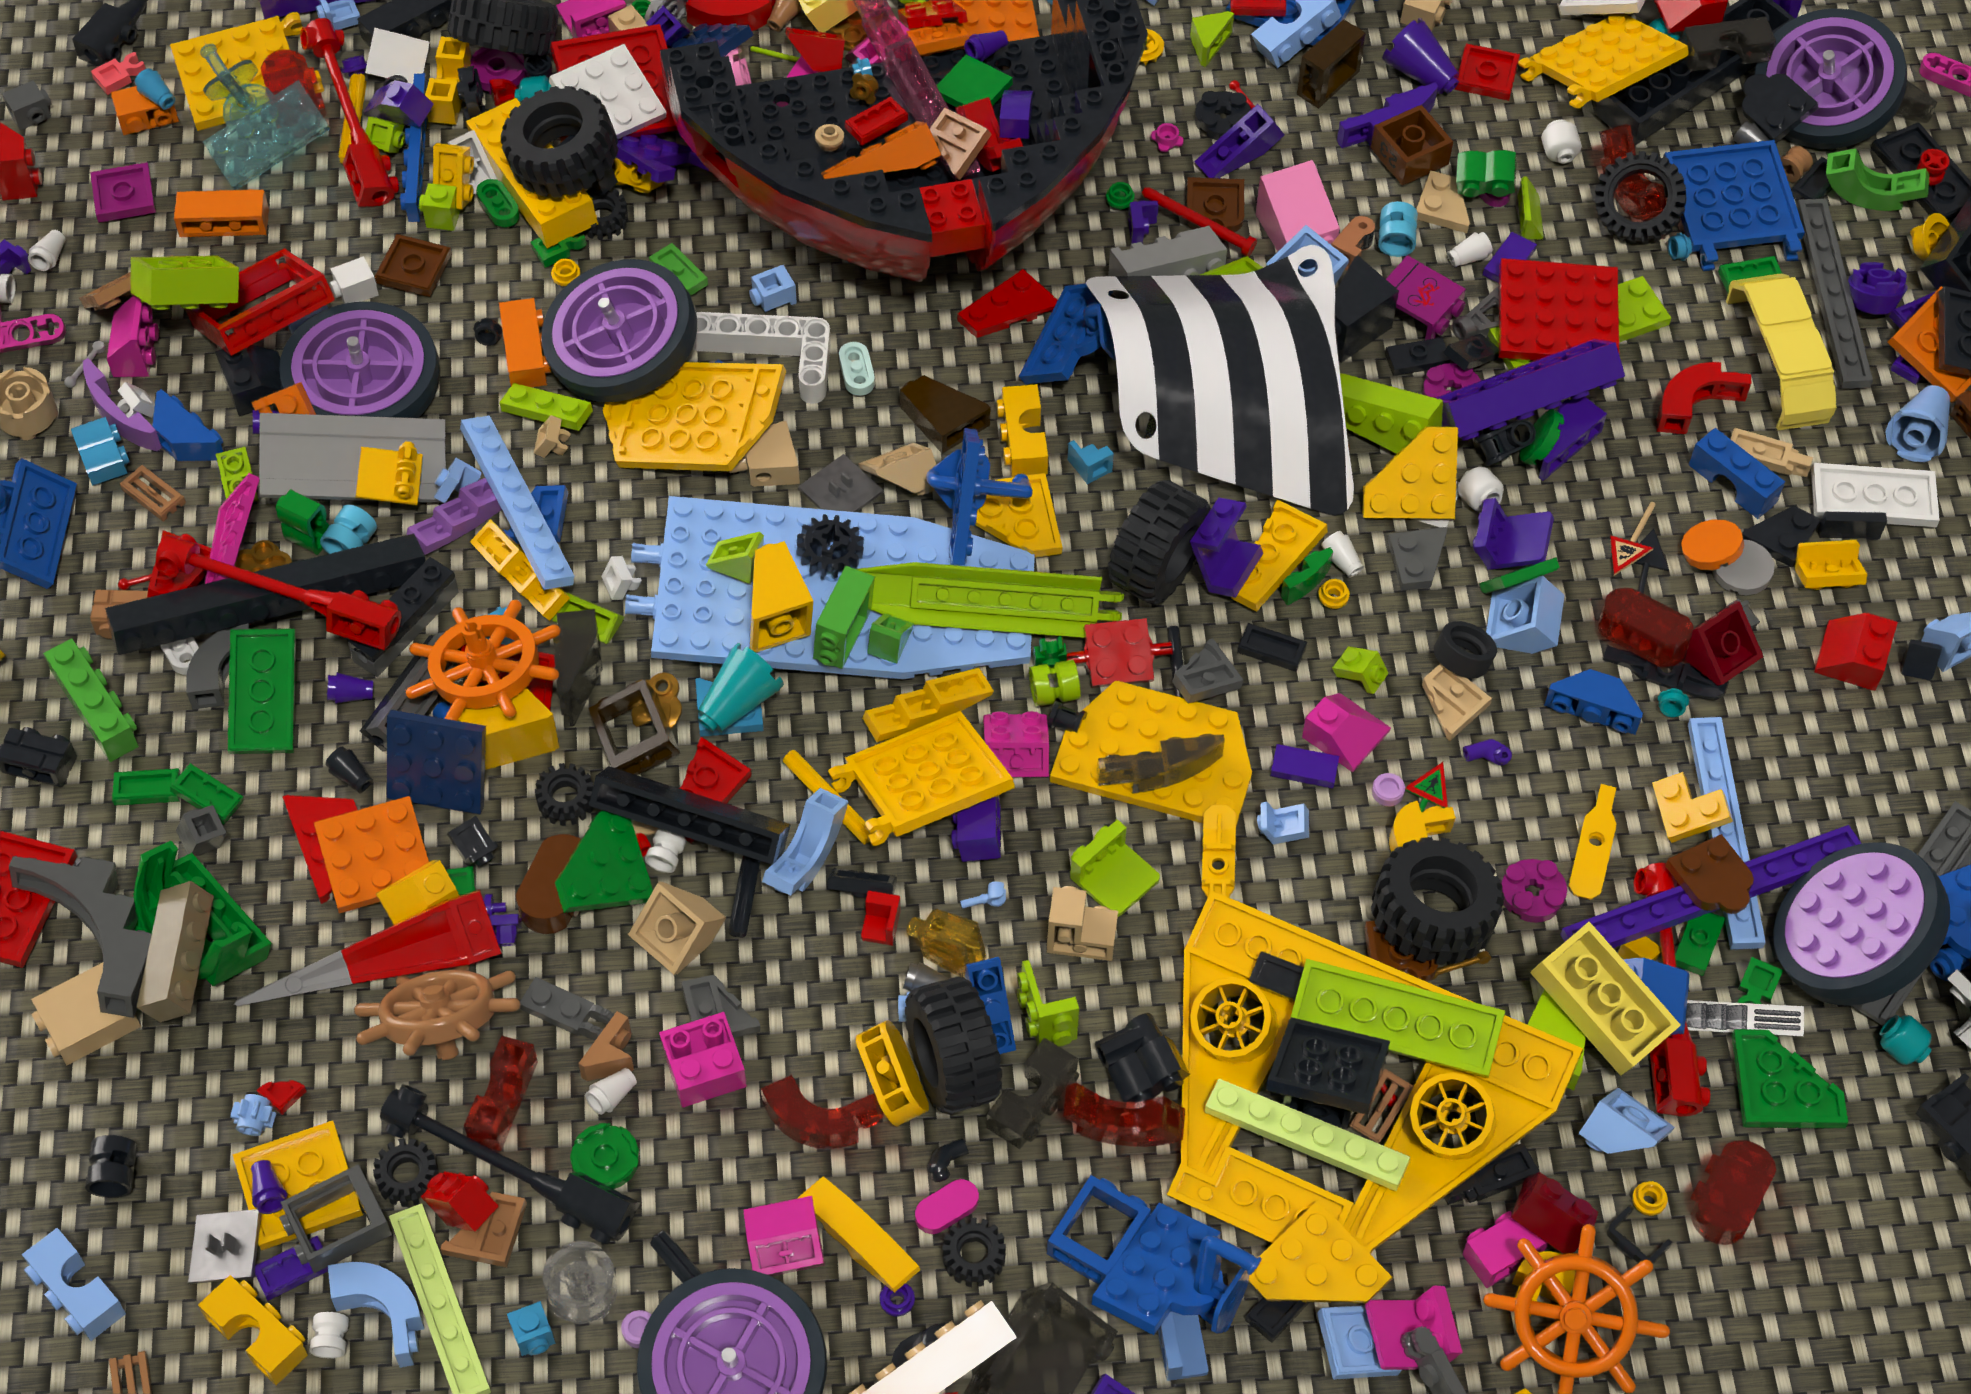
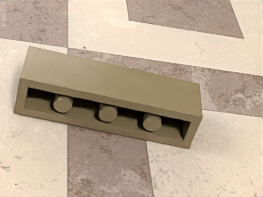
[136,881,214,1022]

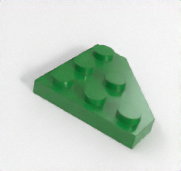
[555,811,653,913]
[1732,1029,1848,1128]

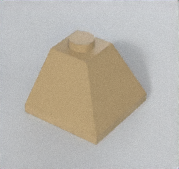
[859,443,936,495]
[628,882,726,975]

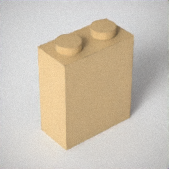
[31,963,141,1066]

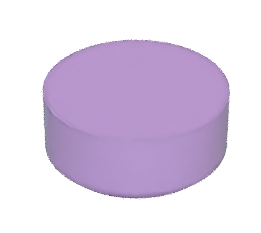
[1372,773,1405,806]
[621,1310,652,1348]

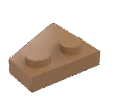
[930,108,992,180]
[440,1192,527,1268]

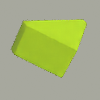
[1190,11,1234,67]
[706,532,764,584]

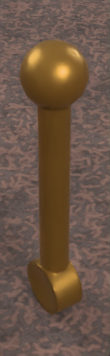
[1432,951,1491,980]

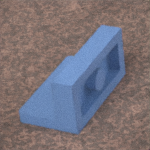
[1157,1311,1209,1381]

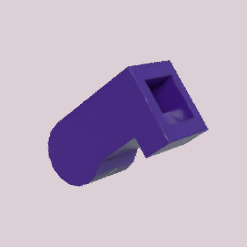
[646,5,690,47]

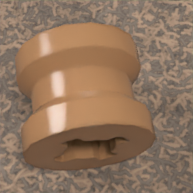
[1781,146,1813,182]

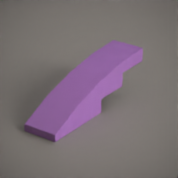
[407,478,502,555]

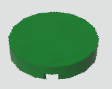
[1520,409,1564,466]
[570,1123,640,1189]

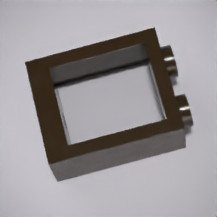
[1297,19,1366,109]
[588,679,680,775]

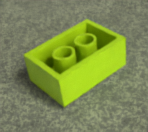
[131,255,239,310]

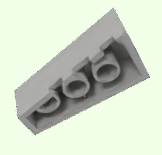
[1108,226,1227,299]

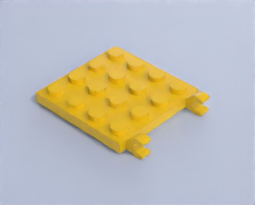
[170,12,324,131]
[1518,13,1689,108]
[828,710,1015,846]

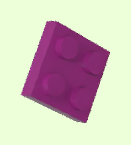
[90,162,156,223]

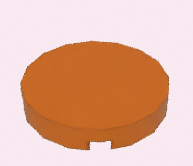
[1681,519,1745,570]

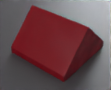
[1685,601,1764,685]

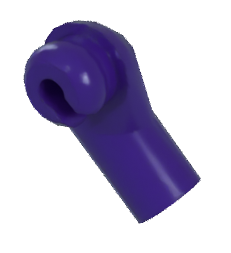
[1463,739,1512,765]

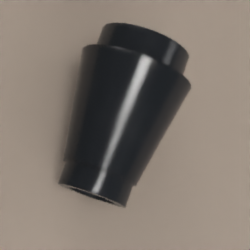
[325,746,373,793]

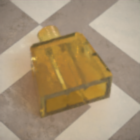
[907,909,987,978]

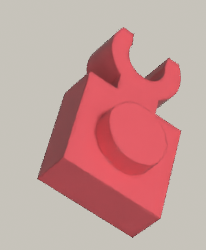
[91,52,146,95]

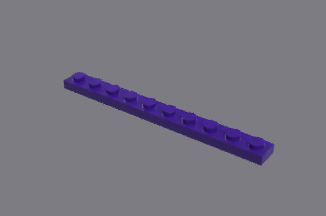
[1561,825,1862,948]

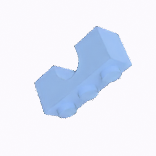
[1251,0,1342,68]
[22,1228,126,1341]

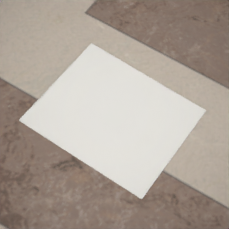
[365,28,430,84]

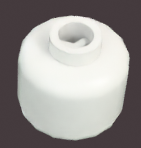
[1541,120,1582,164]
[1458,467,1504,512]

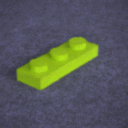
[499,383,593,431]

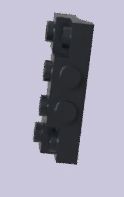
[1915,1073,1971,1182]

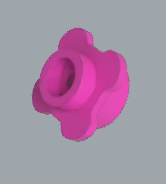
[1151,123,1184,152]

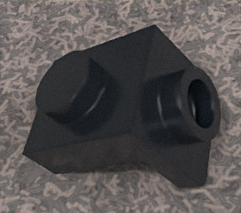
[447,816,499,867]

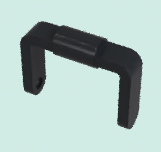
[1607,1205,1673,1264]

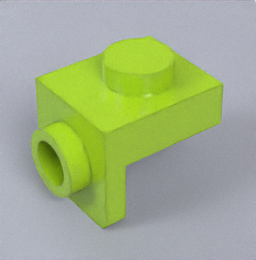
[366,116,405,153]
[1332,646,1388,694]

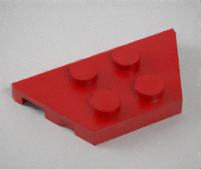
[898,0,968,29]
[283,795,357,904]

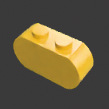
[856,1020,929,1127]

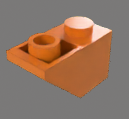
[111,86,179,136]

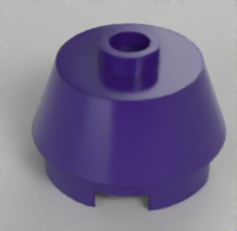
[1848,262,1908,314]

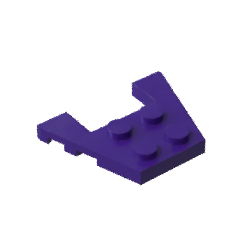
[616,134,709,183]

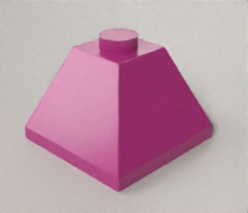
[1302,693,1391,772]

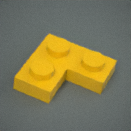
[1652,772,1733,843]

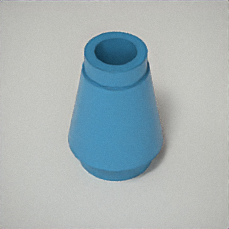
[134,68,176,110]

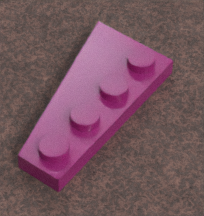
[205,473,259,584]

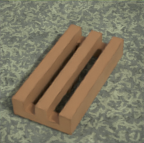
[120,465,186,522]
[1349,1069,1414,1144]
[109,1351,152,1394]

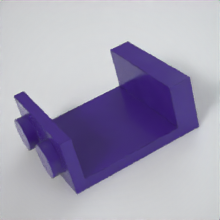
[1190,497,1263,598]

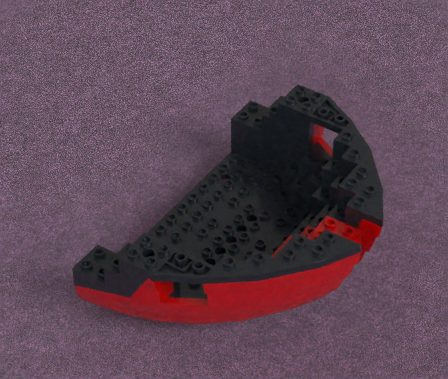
[660,0,1148,282]

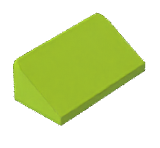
[1517,176,1543,239]
[552,592,625,644]

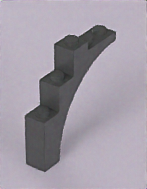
[9,856,152,1018]

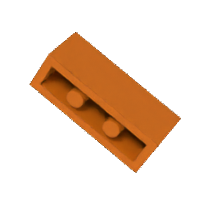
[174,189,269,237]
[499,298,551,387]

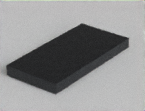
[1871,122,1971,221]

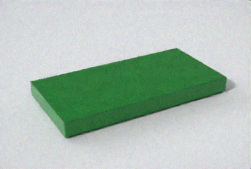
[228,629,296,754]

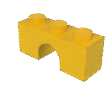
[425,36,472,125]
[996,384,1048,477]
[198,1275,308,1385]

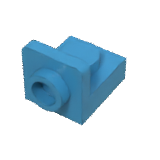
[507,1301,556,1356]

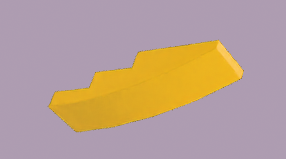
[470,519,570,621]
[862,668,994,742]
[798,1176,920,1293]

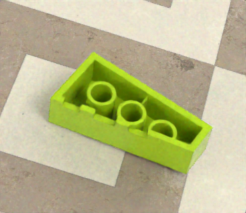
[1340,373,1443,454]

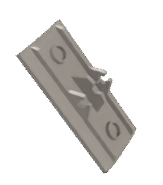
[259,413,447,503]

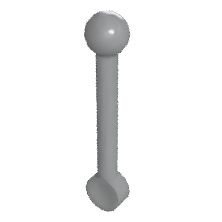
[64,341,105,388]

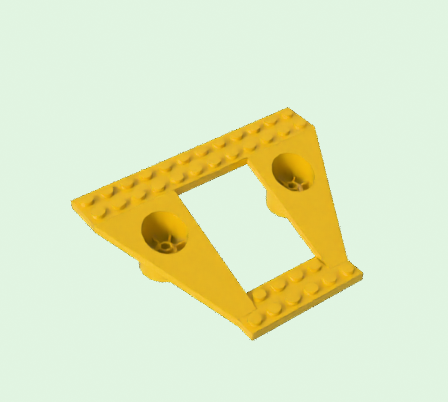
[1167,890,1583,1254]

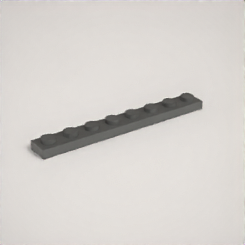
[1796,199,1873,389]

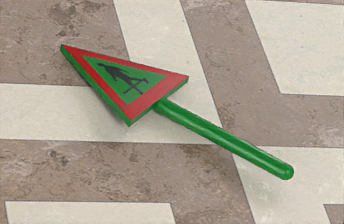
[1405,762,1448,812]

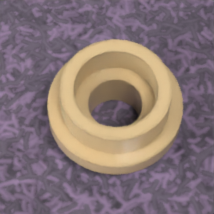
[815,124,844,151]

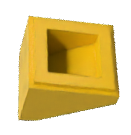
[1618,936,1661,961]

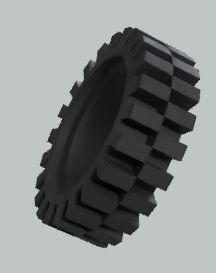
[1595,151,1687,244]

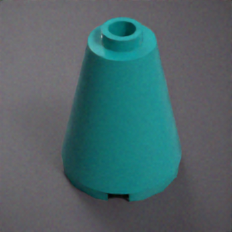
[698,643,784,732]

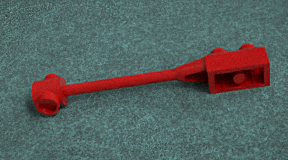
[300,18,399,207]
[156,534,401,650]
[1634,863,1710,1116]

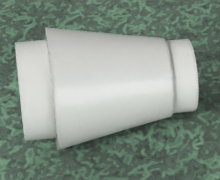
[28,230,66,271]
[1447,232,1493,267]
[1321,531,1364,578]
[585,1068,637,1115]

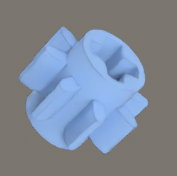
[230,1094,276,1136]

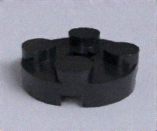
[457,65,486,121]
[1195,91,1251,140]

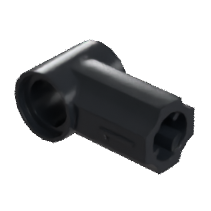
[1095,1013,1163,1069]

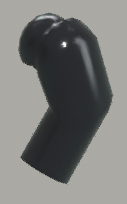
[927,1138,969,1182]

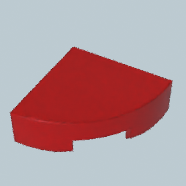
[489,79,518,106]
[256,1080,307,1115]

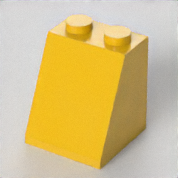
[750,541,813,653]
[458,688,559,770]

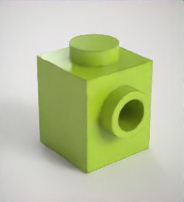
[419,183,461,231]

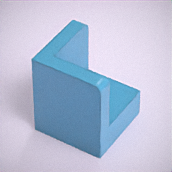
[1067,440,1114,484]

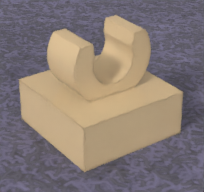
[534,415,571,458]

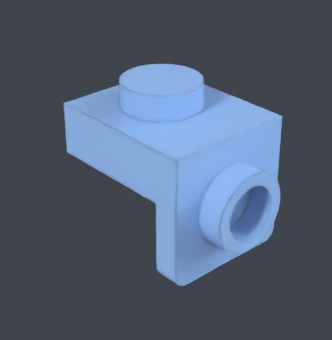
[316,0,360,30]
[434,458,481,503]
[1257,802,1309,845]

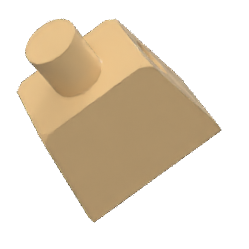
[729,421,800,487]

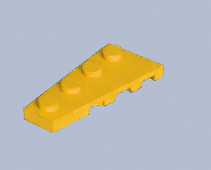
[1231,499,1328,612]

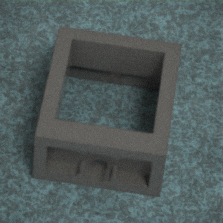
[279,1164,392,1273]

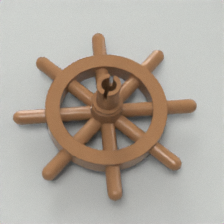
[354,965,521,1060]

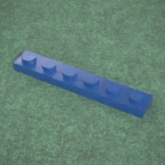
[400,73,428,222]

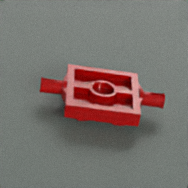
[1066,618,1173,688]

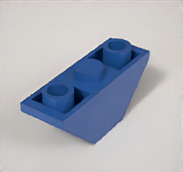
[152,389,223,461]
[1544,669,1643,735]
[965,957,1016,1054]

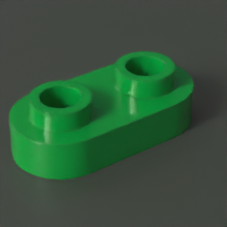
[476,179,520,227]

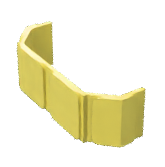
[1726,273,1837,431]

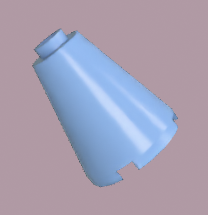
[1885,385,1950,462]

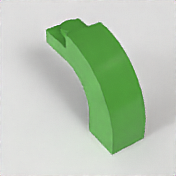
[1826,148,1929,211]

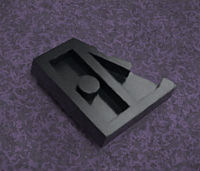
[1742,505,1821,568]

